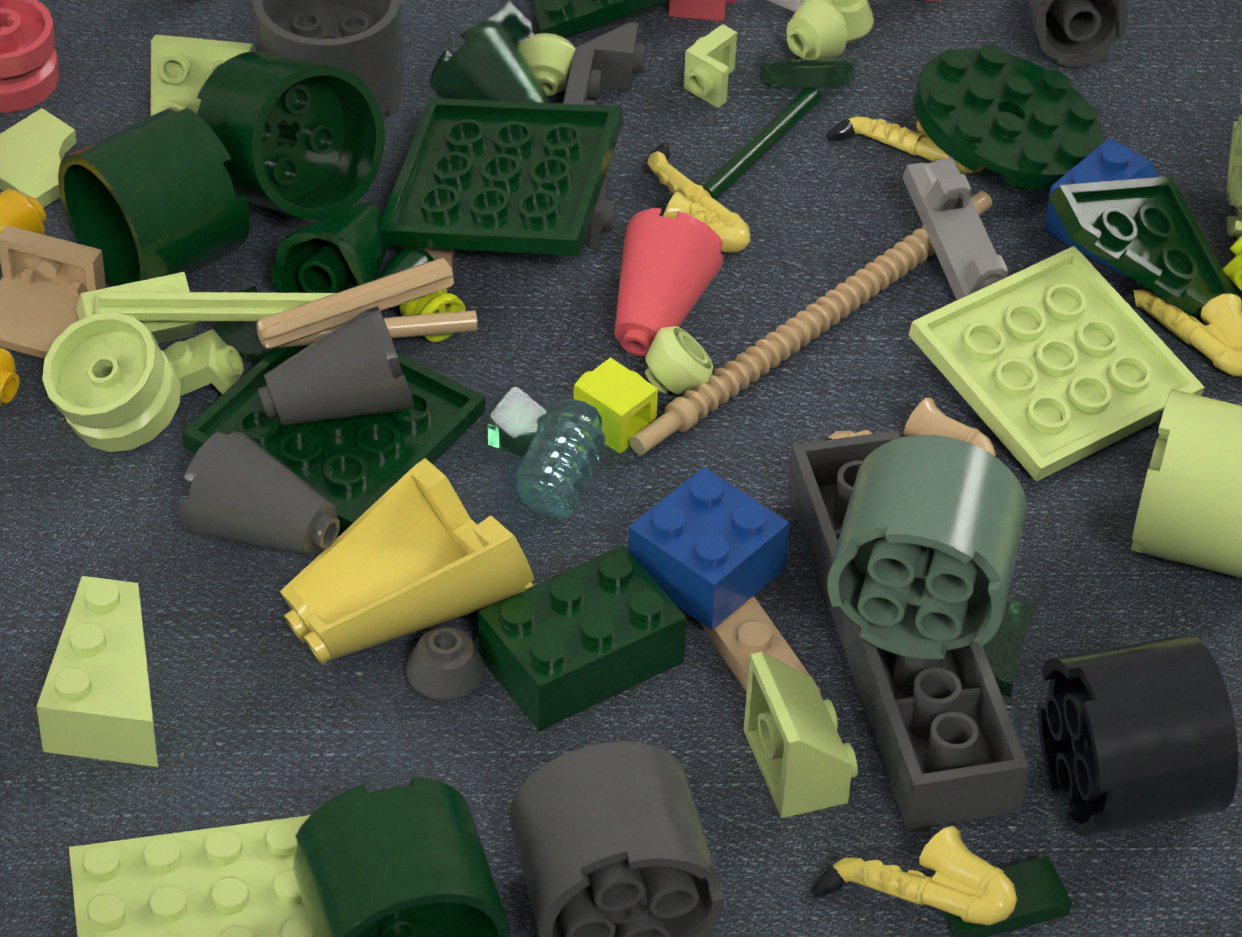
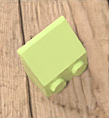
[743,652,858,818]

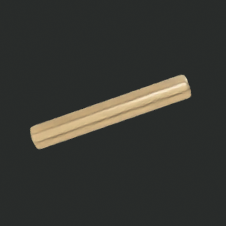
[256,258,454,349]

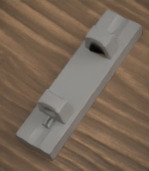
[902,158,1008,300]

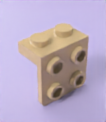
[0,225,106,359]

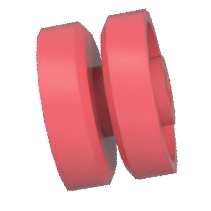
[0,0,60,113]

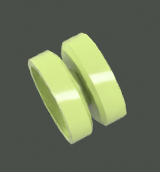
[42,312,181,452]

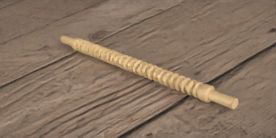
[629,191,992,455]

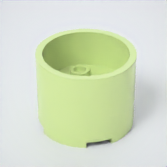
[1131,389,1242,578]

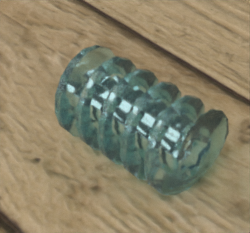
[514,399,605,518]

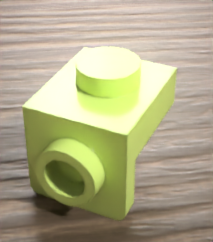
[683,24,737,108]
[162,329,244,396]

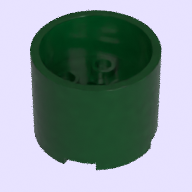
[197,51,385,219]
[58,108,250,287]
[293,777,511,937]

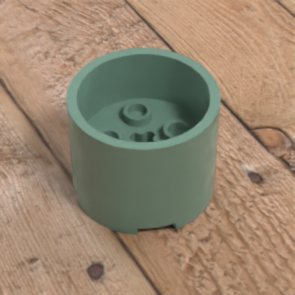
[827,435,1027,659]

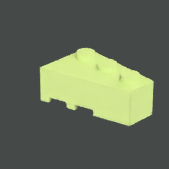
[36,576,158,767]

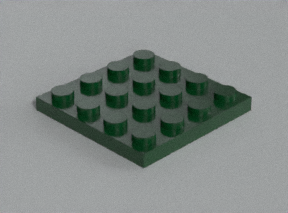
[378,98,624,256]
[182,345,486,532]

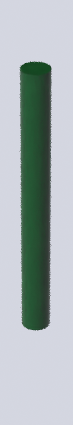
[703,86,822,200]

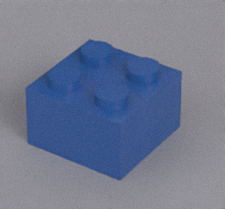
[628,467,790,630]

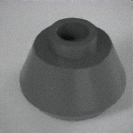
[406,627,485,702]

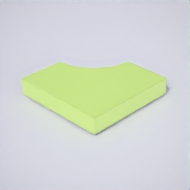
[0,108,77,208]

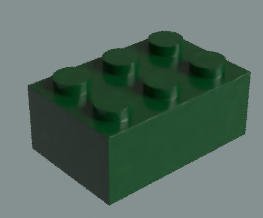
[478,545,687,731]

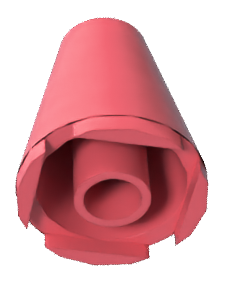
[614,208,725,357]

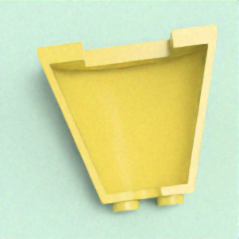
[280,458,534,665]

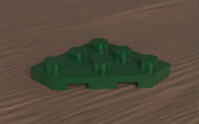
[1049,176,1237,316]

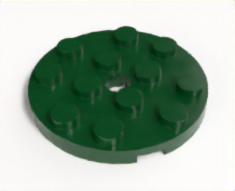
[913,45,1103,190]

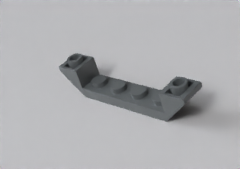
[563,22,647,250]

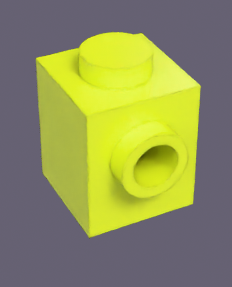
[573,358,658,454]

